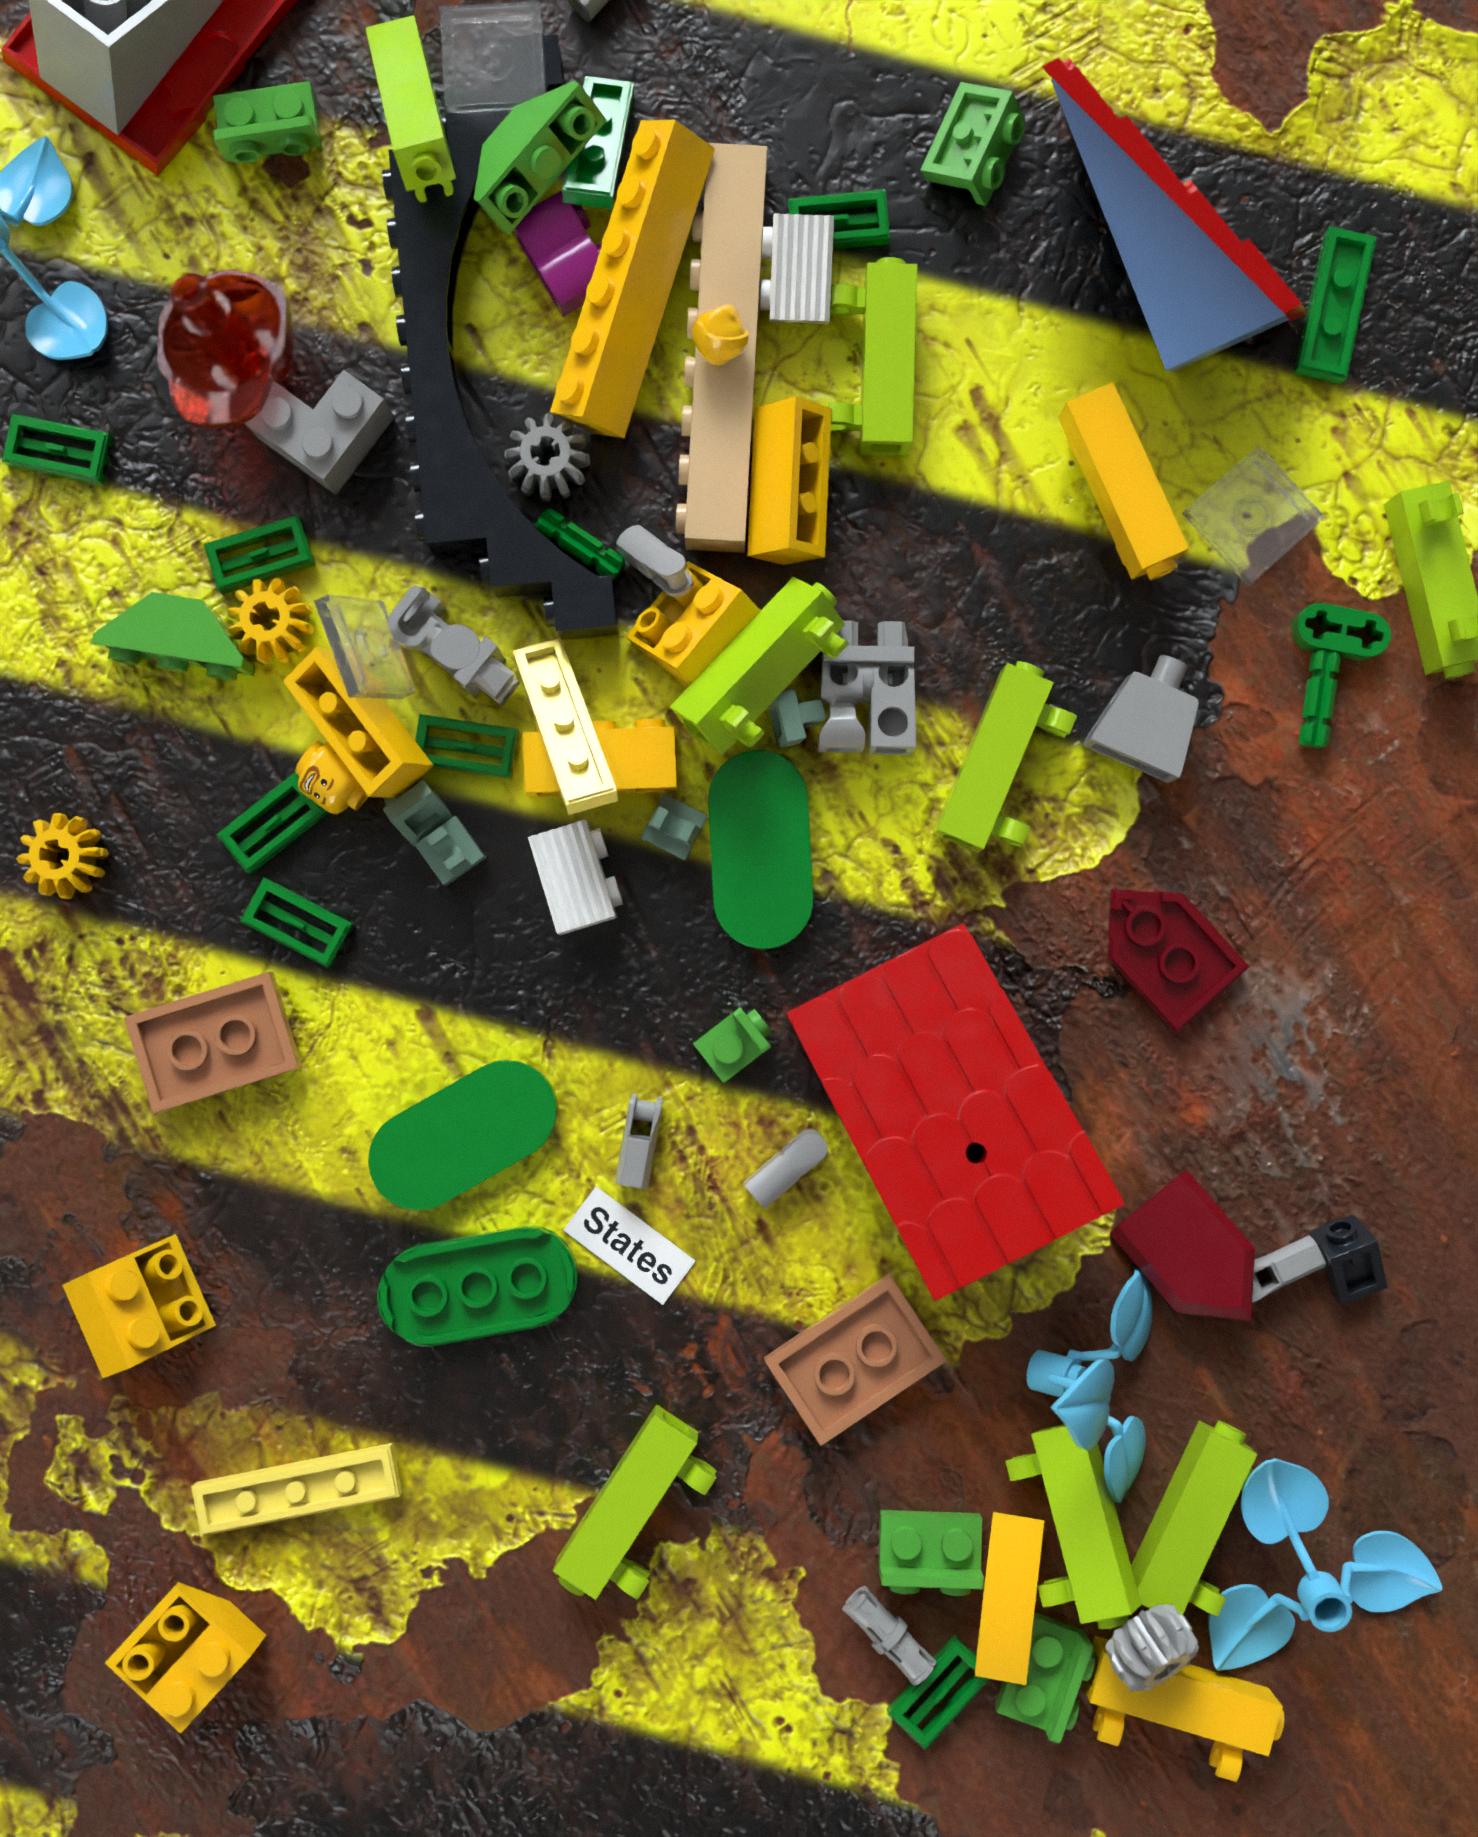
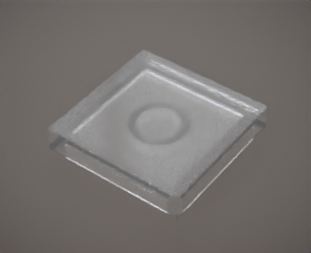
[440,1,546,113]
[1182,445,1326,586]
[314,594,416,699]

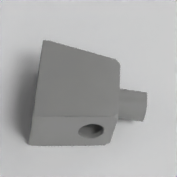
[1082,655,1199,783]

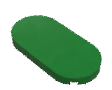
[708,750,813,949]
[368,1060,558,1210]
[377,1226,578,1347]

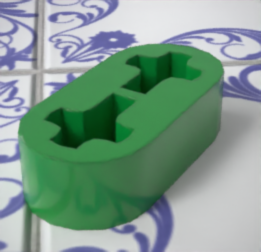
[1291,603,1391,661]

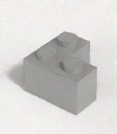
[243,370,395,495]

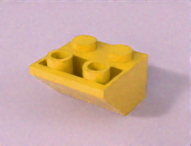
[625,561,761,688]
[62,1234,216,1378]
[105,1582,266,1734]

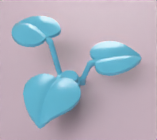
[0,136,108,360]
[1027,1266,1153,1503]
[1208,1458,1442,1671]

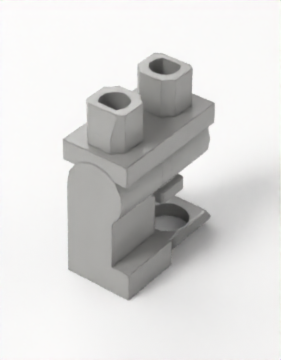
[388,586,520,706]
[818,620,916,755]

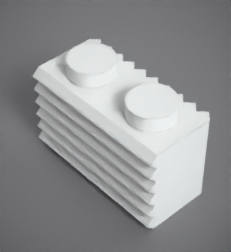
[760,213,834,324]
[528,820,623,935]

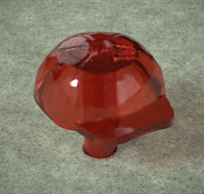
[157,269,295,428]

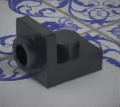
[1309,1215,1387,1306]

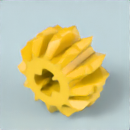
[226,578,314,664]
[16,813,109,899]

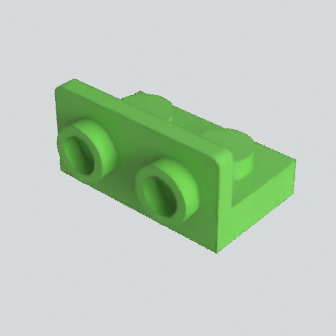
[213,81,323,163]
[920,82,1025,206]
[878,1510,984,1596]
[994,1612,1096,1744]

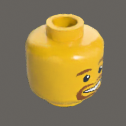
[295,741,369,814]

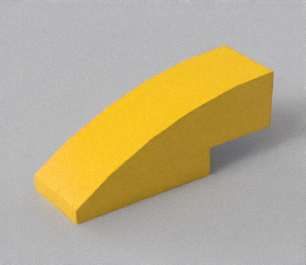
[975,1512,1045,1685]

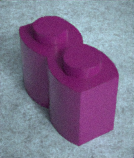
[513,190,602,317]

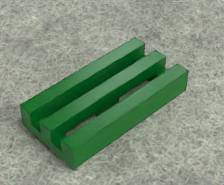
[787,190,890,250]
[2,414,114,486]
[203,515,316,595]
[415,714,520,780]
[216,772,329,874]
[240,877,355,968]
[887,1634,990,1750]

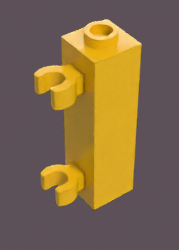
[1058,382,1189,580]
[1081,1636,1284,1782]

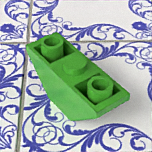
[474,81,607,235]
[92,592,255,681]

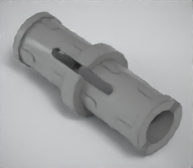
[842,1586,936,1685]

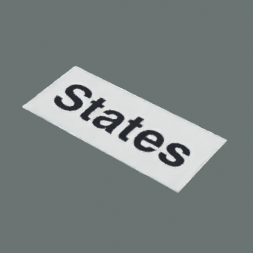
[564,1186,695,1305]

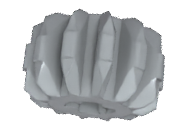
[505,413,590,502]
[1105,1605,1199,1691]

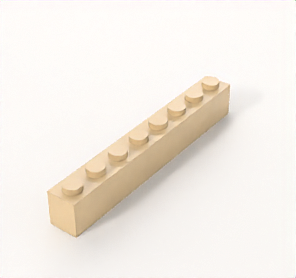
[676,143,767,553]

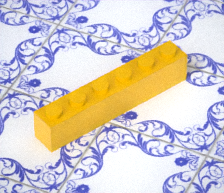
[550,120,715,438]

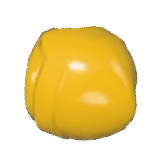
[692,305,749,366]

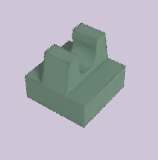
[768,689,826,750]
[383,779,453,846]
[641,793,708,861]
[414,816,486,886]

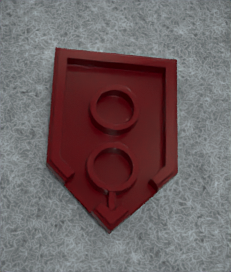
[1108,889,1250,1034]
[1109,1170,1255,1322]

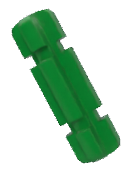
[535,508,626,582]
[1299,650,1341,748]

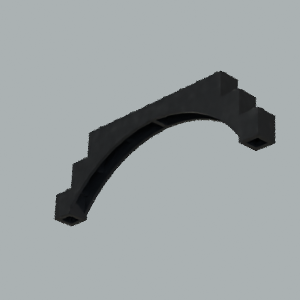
[382,35,619,640]

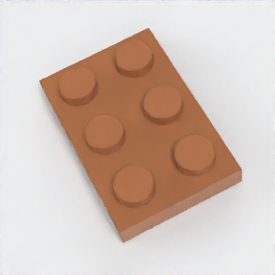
[124,972,302,1113]
[764,1273,947,1446]

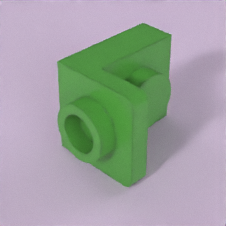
[693,1007,773,1083]

